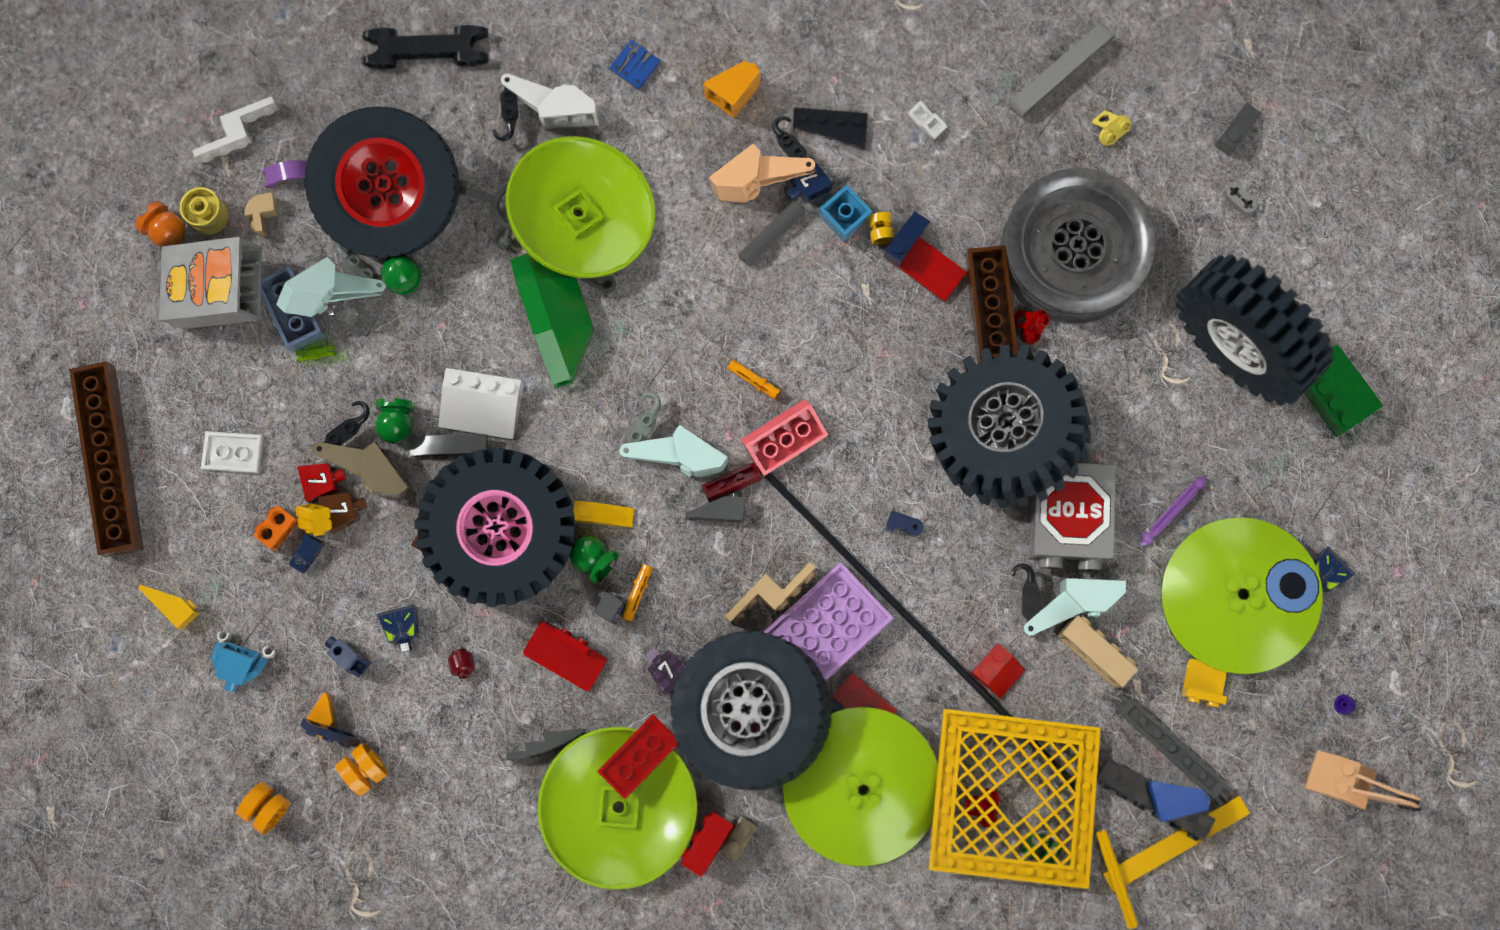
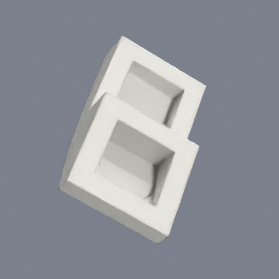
[906,100,947,139]

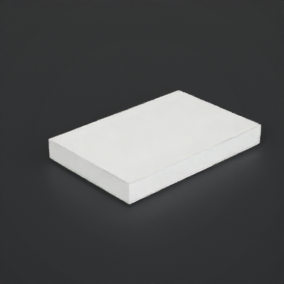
[201,431,264,474]

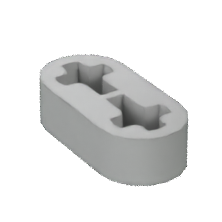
[1224,183,1257,215]

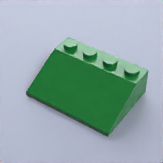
[1304,344,1383,438]

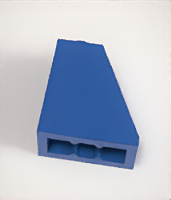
[1147,781,1210,822]

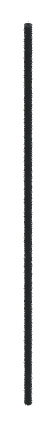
[759,471,1096,802]

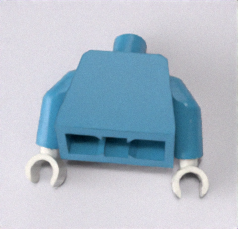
[211,631,276,692]

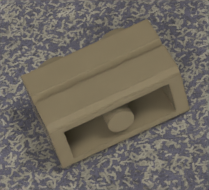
[720,815,758,861]

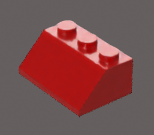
[680,812,736,877]

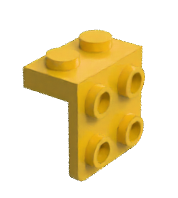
[1181,659,1227,708]

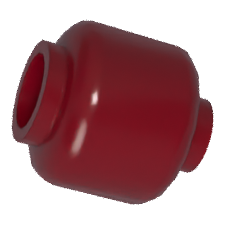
[448,649,475,679]

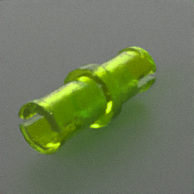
[296,344,336,363]

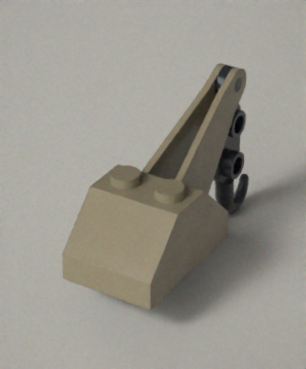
[312,401,415,500]

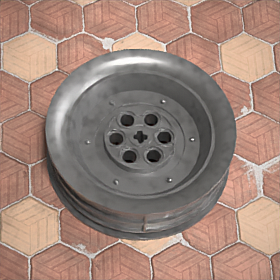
[1000,168,1156,324]

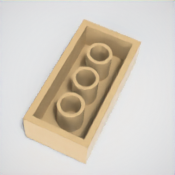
[1056,616,1138,689]

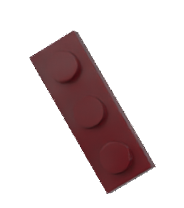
[701,462,762,503]

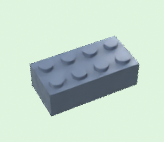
[261,266,326,353]

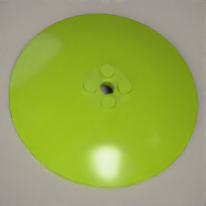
[505,136,655,278]
[783,707,938,866]
[538,727,697,889]

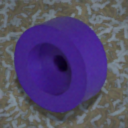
[1334,694,1356,715]

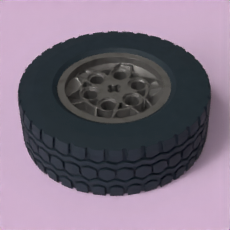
[671,631,832,790]

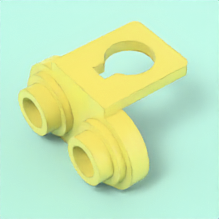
[1092,111,1131,146]

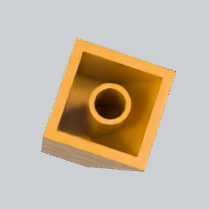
[703,60,761,118]

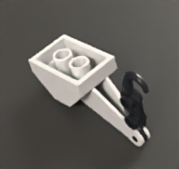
[493,73,599,141]

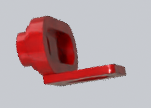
[1014,309,1050,345]
[964,787,999,828]

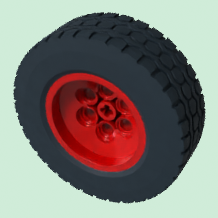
[304,106,459,258]

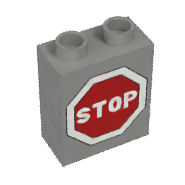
[1029,463,1116,572]

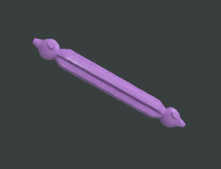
[1140,476,1207,546]

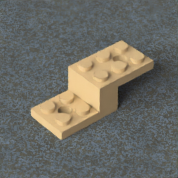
[725,562,816,625]

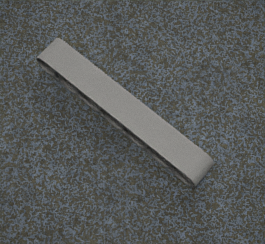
[1009,22,1115,118]

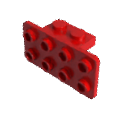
[523,622,607,692]

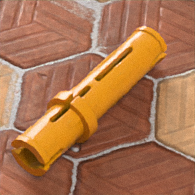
[727,359,781,400]
[621,563,654,622]

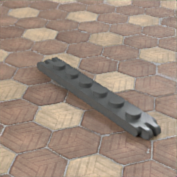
[1113,693,1234,806]

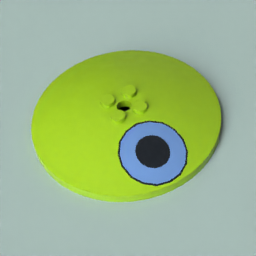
[1161,518,1323,674]

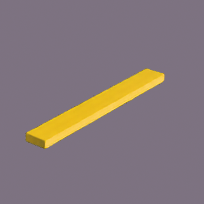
[1102,796,1250,892]

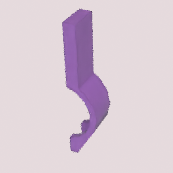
[263,160,308,188]

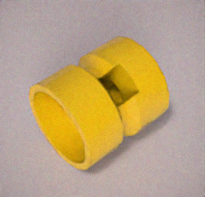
[867,212,895,245]

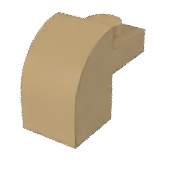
[245,192,279,237]

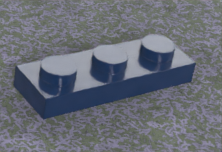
[300,718,361,748]

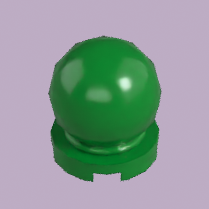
[381,255,422,295]
[375,398,415,444]
[569,536,620,585]

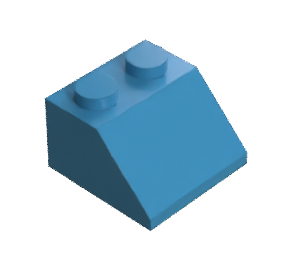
[818,185,873,242]

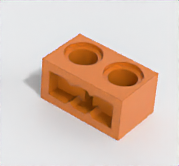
[253,505,297,551]

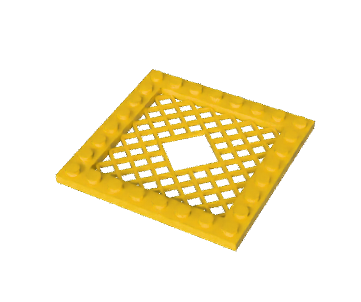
[928,709,1101,889]

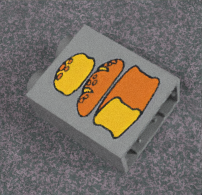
[156,237,262,329]

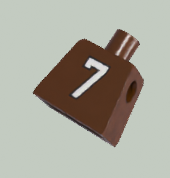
[318,492,368,534]

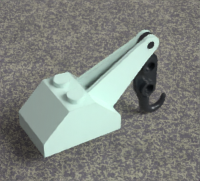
[1012,563,1126,636]

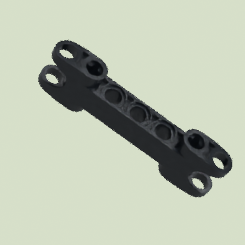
[362,25,489,69]

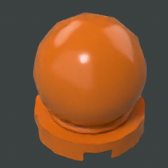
[135,201,185,248]

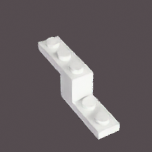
[192,96,279,163]

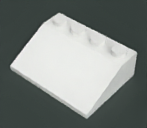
[438,368,524,440]

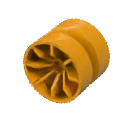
[335,743,389,797]
[236,781,290,835]

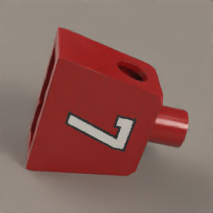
[297,463,347,504]

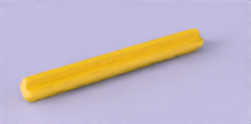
[1096,830,1138,929]

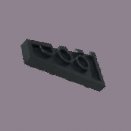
[792,107,868,151]

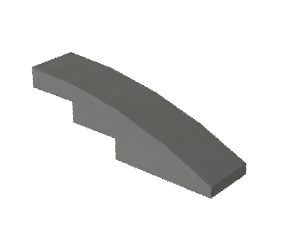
[410,434,488,457]
[506,728,586,761]

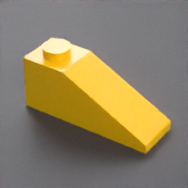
[574,501,634,528]
[138,585,200,630]

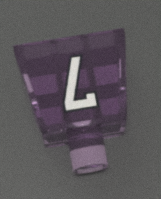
[646,648,686,696]

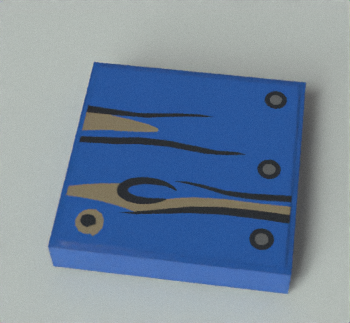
[609,39,661,90]

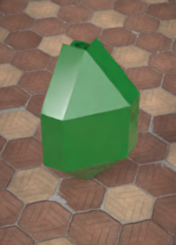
[510,253,595,388]

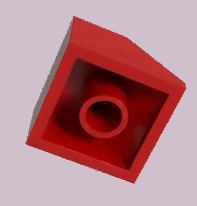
[970,643,1025,699]

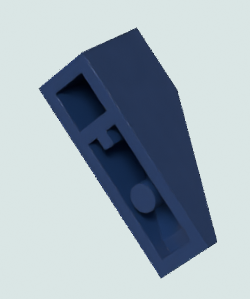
[884,211,930,267]

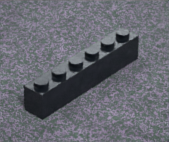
[1097,758,1216,842]

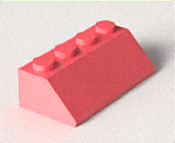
[740,399,828,476]

